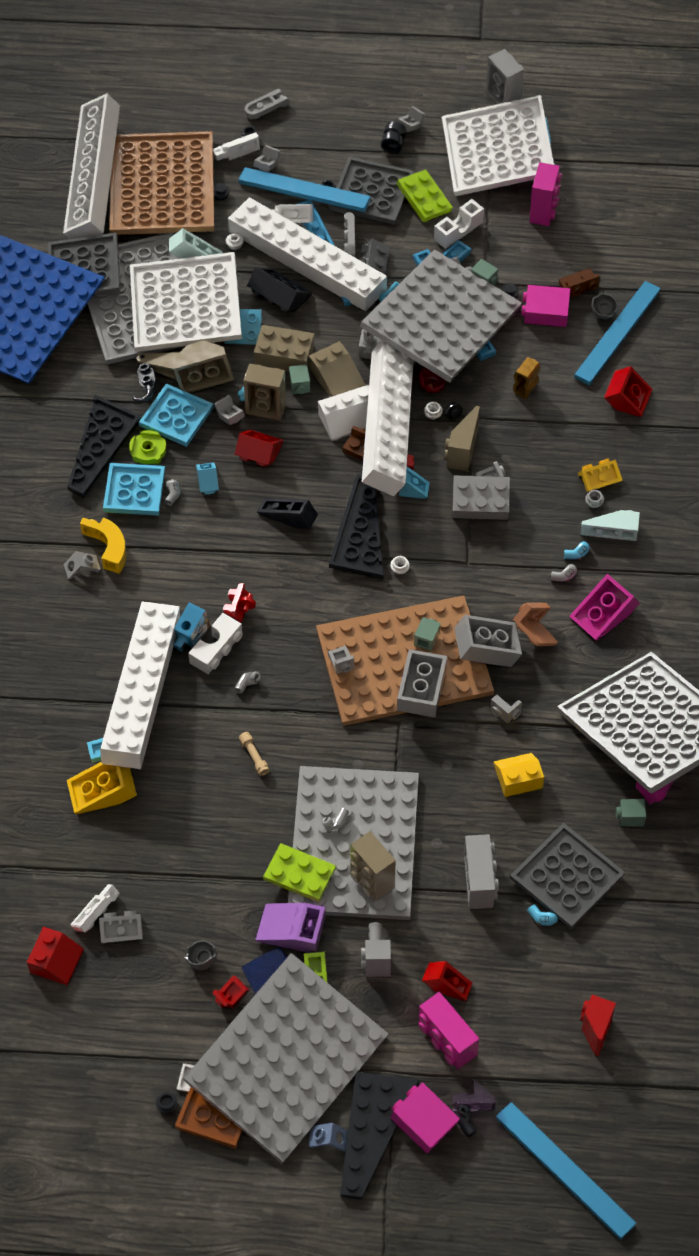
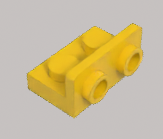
[578,459,623,492]

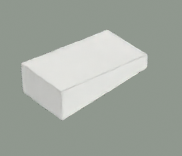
[177,1063,194,1092]

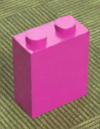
[521,285,570,327]
[390,1082,460,1154]

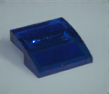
[241,948,286,994]

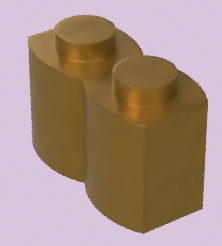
[513,357,540,399]

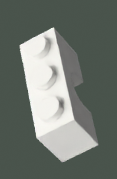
[434,199,484,249]
[189,613,243,674]

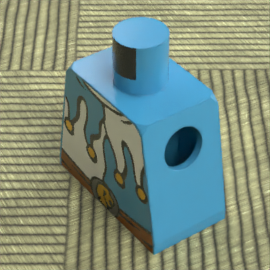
[173,602,210,651]

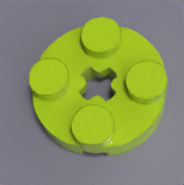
[129,430,166,464]

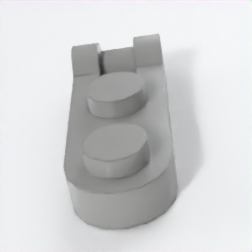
[245,89,290,119]
[344,212,355,257]

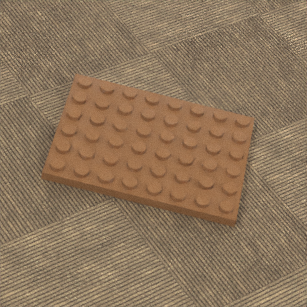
[110,131,214,235]
[316,596,494,726]

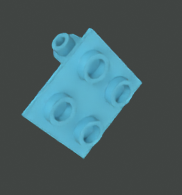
[225,309,262,345]

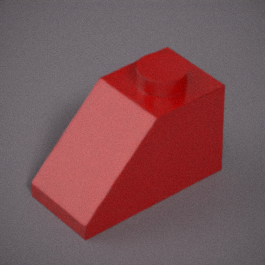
[422,961,473,1001]

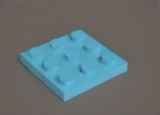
[139,384,214,447]
[103,463,165,516]

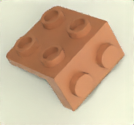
[513,603,558,646]

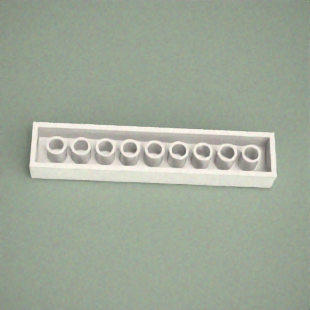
[63,93,120,239]
[228,197,387,311]
[362,340,413,496]
[100,602,180,769]

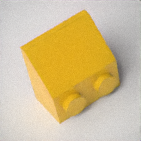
[493,753,544,797]

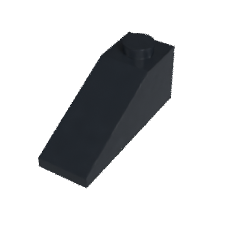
[257,498,318,529]

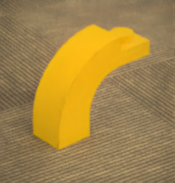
[80,518,126,574]

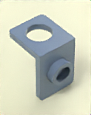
[308,1123,348,1152]

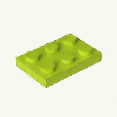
[396,169,453,222]
[263,843,336,902]

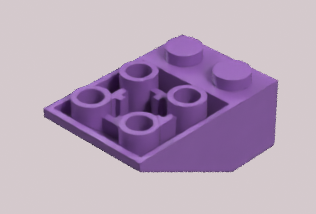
[256,903,325,953]

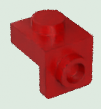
[213,975,250,1009]

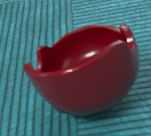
[419,367,446,393]

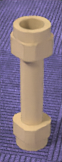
[239,732,270,776]

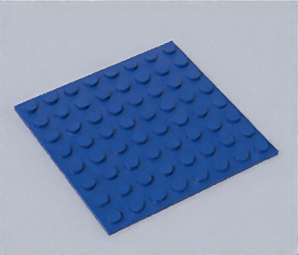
[0,235,105,384]

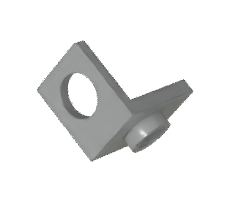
[64,551,101,579]

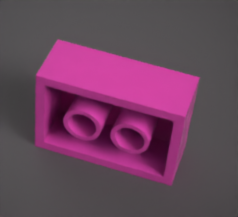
[529,162,562,226]
[418,992,479,1069]

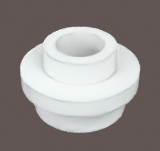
[226,233,243,250]
[424,402,442,419]
[391,556,409,574]

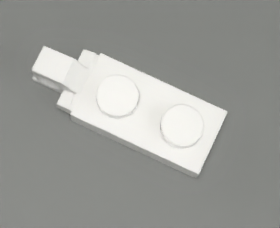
[213,133,260,161]
[272,204,313,223]
[71,884,119,932]

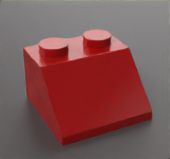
[604,366,653,417]
[234,430,284,466]
[27,926,84,986]
[580,994,616,1056]

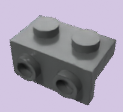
[360,239,390,274]

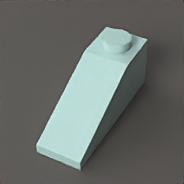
[169,228,222,259]
[580,510,640,541]

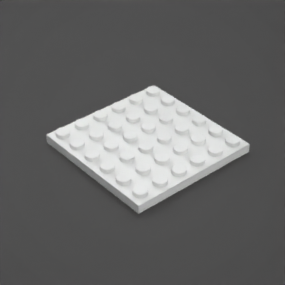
[442,95,554,196]
[130,252,242,352]

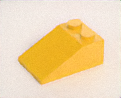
[67,762,137,814]

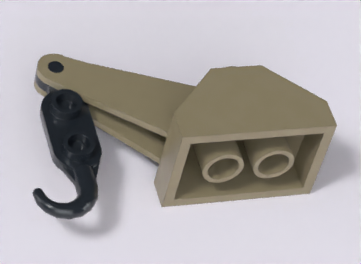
[132,340,234,403]

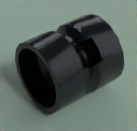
[381,121,406,154]

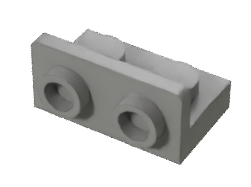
[99,910,143,943]

